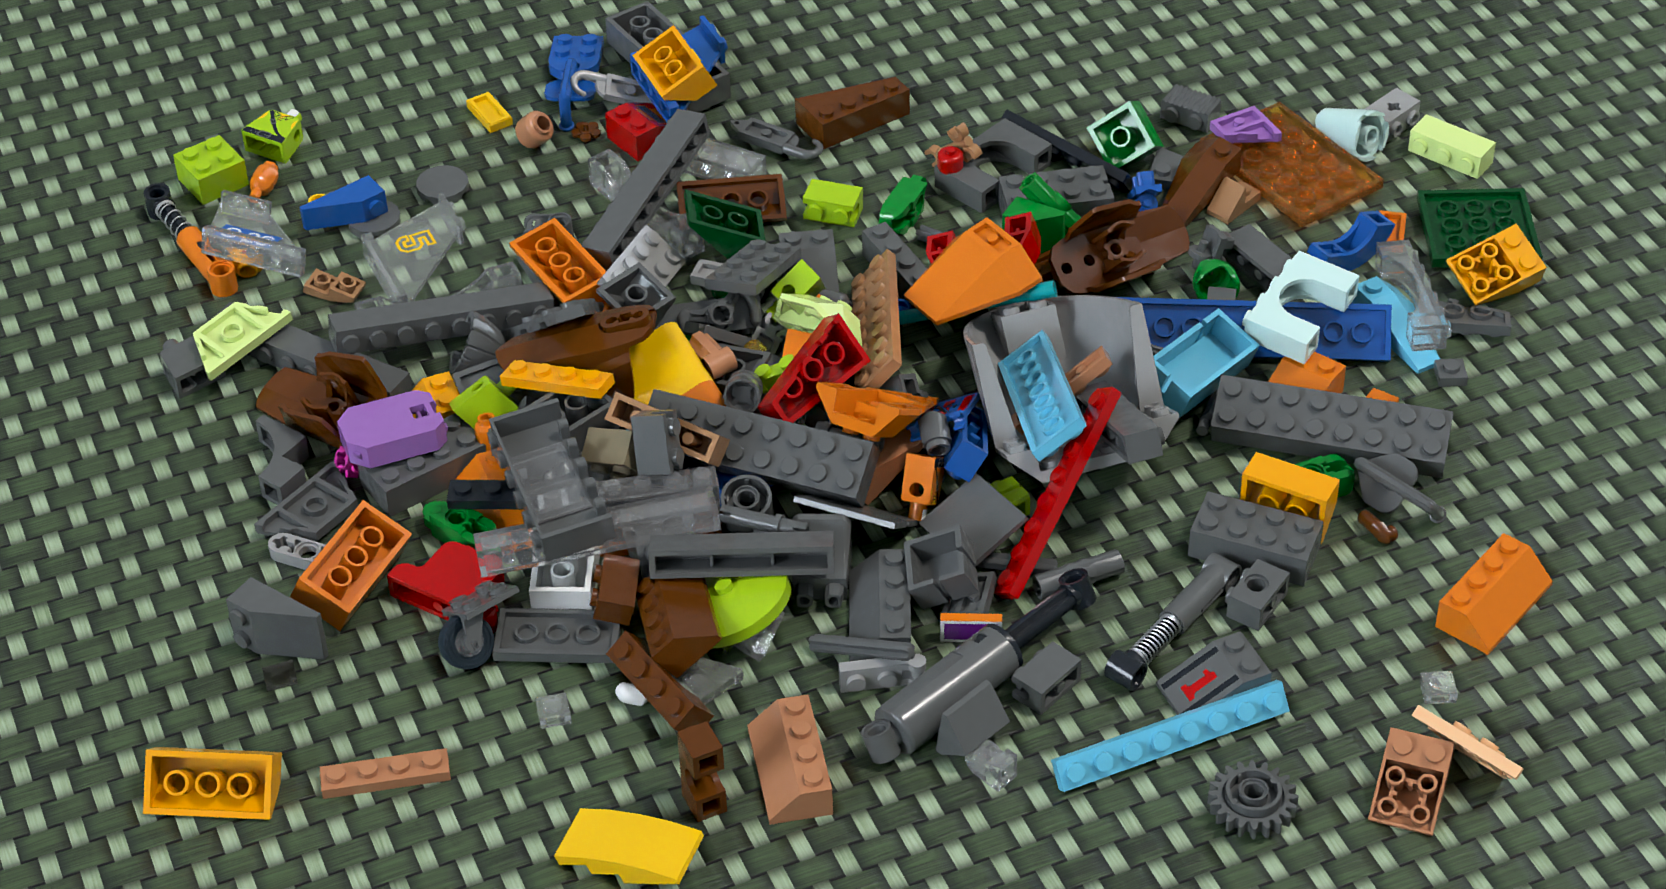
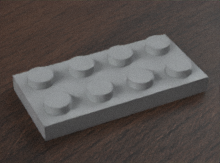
[597,224,687,287]

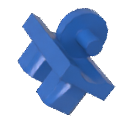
[1127,171,1163,212]

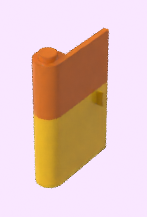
[630,322,726,406]

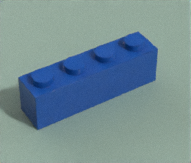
[944,405,988,482]

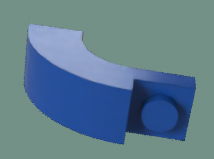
[1307,211,1396,271]

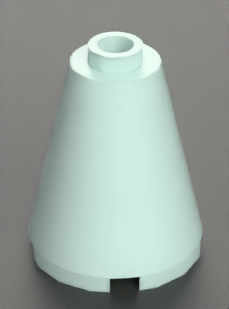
[1315,108,1389,162]

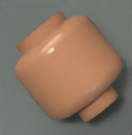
[515,111,554,149]

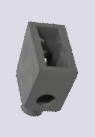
[160,337,226,399]

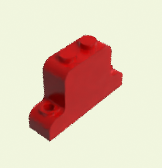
[387,541,506,634]

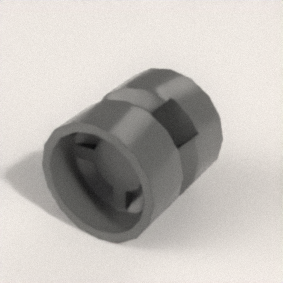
[723,370,763,413]

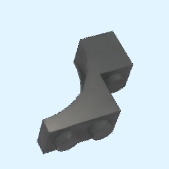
[255,415,309,505]

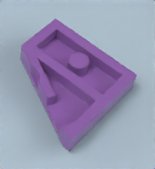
[1210,106,1282,143]

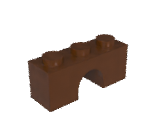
[677,721,727,822]

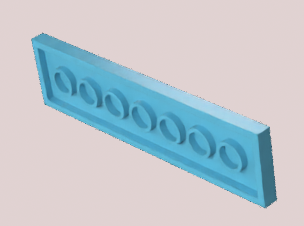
[998,329,1087,462]

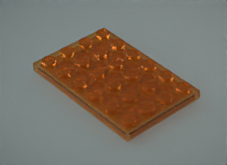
[1200,101,1384,227]

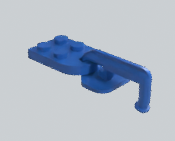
[544,34,604,132]

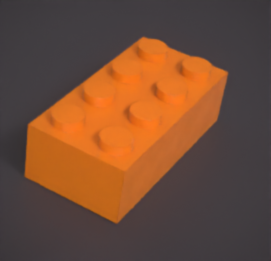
[290,500,412,631]

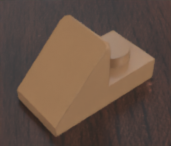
[1207,177,1261,225]

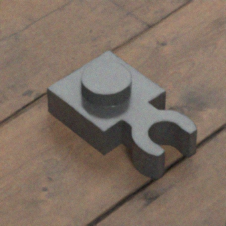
[750,312,784,354]

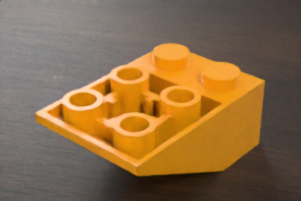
[1446,223,1547,306]

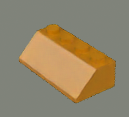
[143,747,282,820]

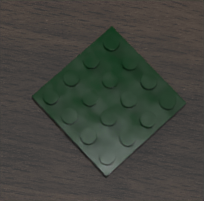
[1417,188,1543,268]

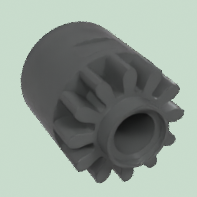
[720,475,774,533]

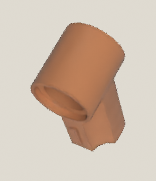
[689,331,738,380]

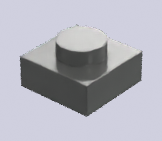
[1433,358,1468,387]

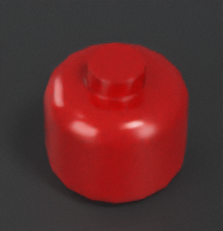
[937,146,964,175]

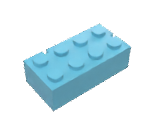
[1153,308,1260,418]

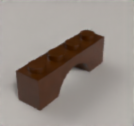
[606,630,714,731]

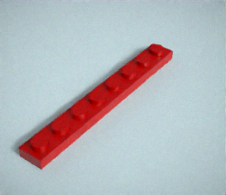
[994,387,1122,599]

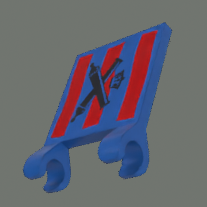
[906,392,980,442]

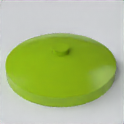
[705,575,791,649]

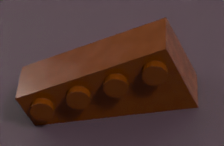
[795,77,910,149]

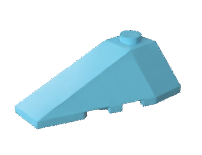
[1352,276,1440,374]

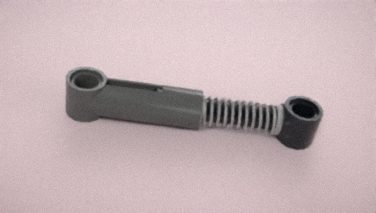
[1104,552,1242,691]

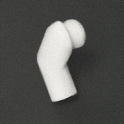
[615,682,648,706]

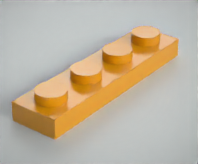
[499,360,615,399]

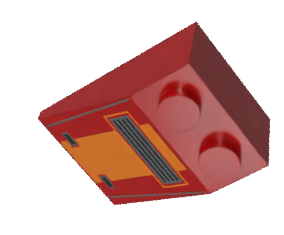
[605,103,667,162]

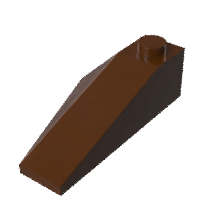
[1162,137,1241,227]

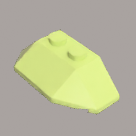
[774,293,863,348]

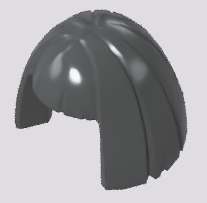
[449,311,506,374]

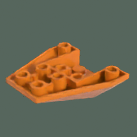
[904,217,1043,326]

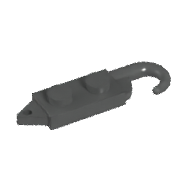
[730,117,823,160]

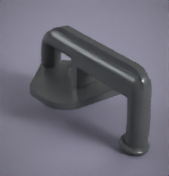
[1354,453,1446,523]

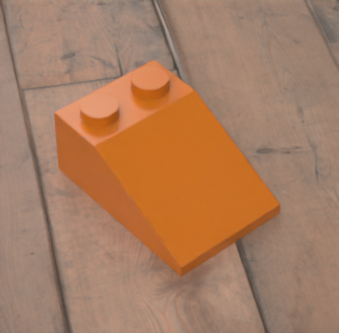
[1268,351,1346,393]

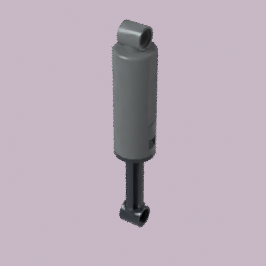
[861,568,1097,764]

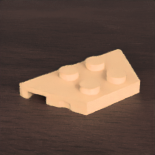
[1412,705,1524,780]

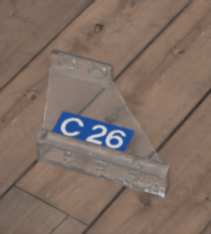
[201,190,306,278]

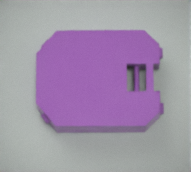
[337,390,448,468]

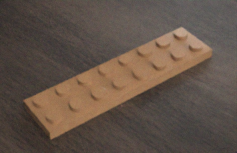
[851,249,902,389]

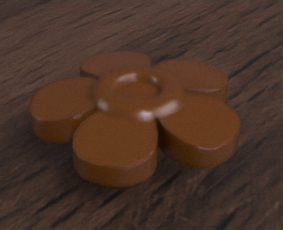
[571,122,601,142]

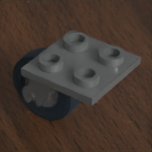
[438,580,520,669]

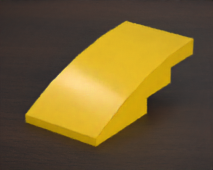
[554,808,704,884]

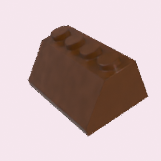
[636,576,722,678]

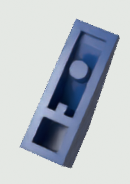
[299,175,388,230]

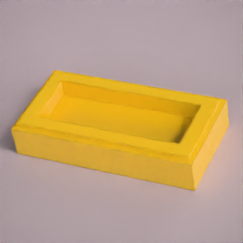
[466,92,513,133]

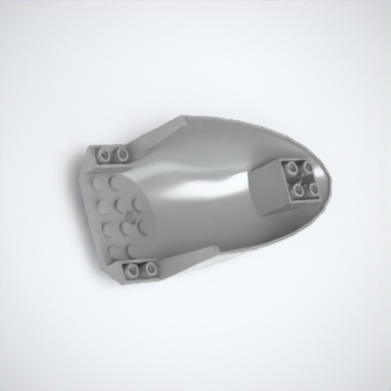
[963,295,1179,483]

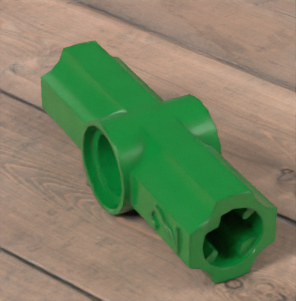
[1019,172,1081,235]

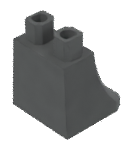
[792,514,852,608]

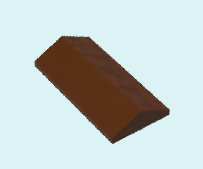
[677,174,787,229]

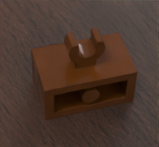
[589,553,640,626]

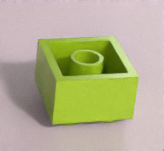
[173,135,249,205]

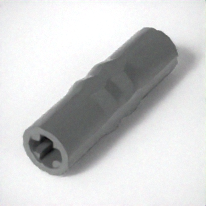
[1032,549,1125,600]

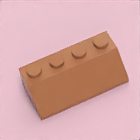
[747,694,833,825]

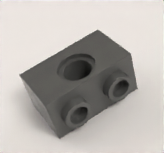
[1225,559,1290,631]

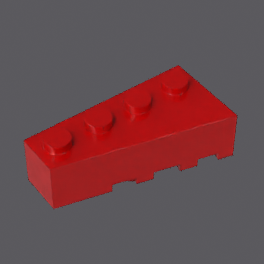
[757,313,871,423]

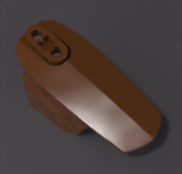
[1048,199,1190,294]
[495,305,657,399]
[256,351,388,448]

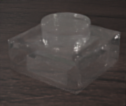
[1419,671,1458,704]
[535,692,572,729]

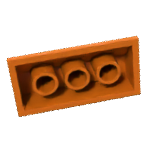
[509,218,607,306]
[1435,533,1553,655]

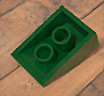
[684,190,766,259]

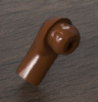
[1357,510,1398,544]

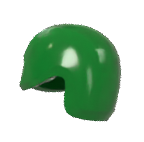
[1192,259,1241,300]

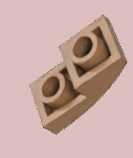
[303,268,366,303]

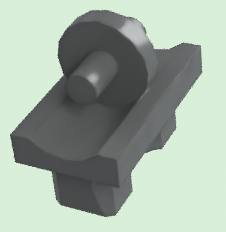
[1188,224,1235,270]

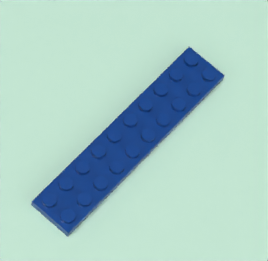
[1117,297,1392,362]

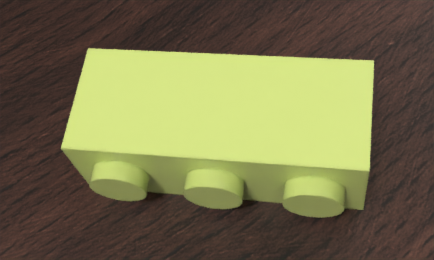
[1408,114,1496,179]

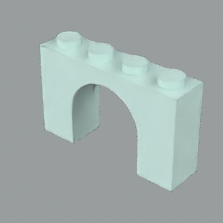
[1242,251,1359,364]

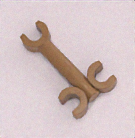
[924,122,983,167]

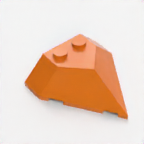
[816,382,939,442]

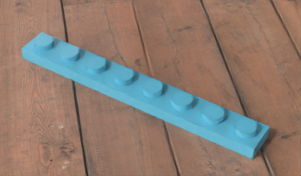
[1051,680,1290,792]

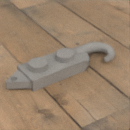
[570,70,652,104]

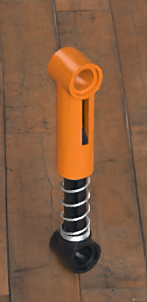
[143,183,238,297]

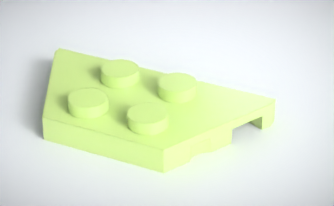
[193,302,293,381]

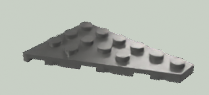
[501,298,604,342]

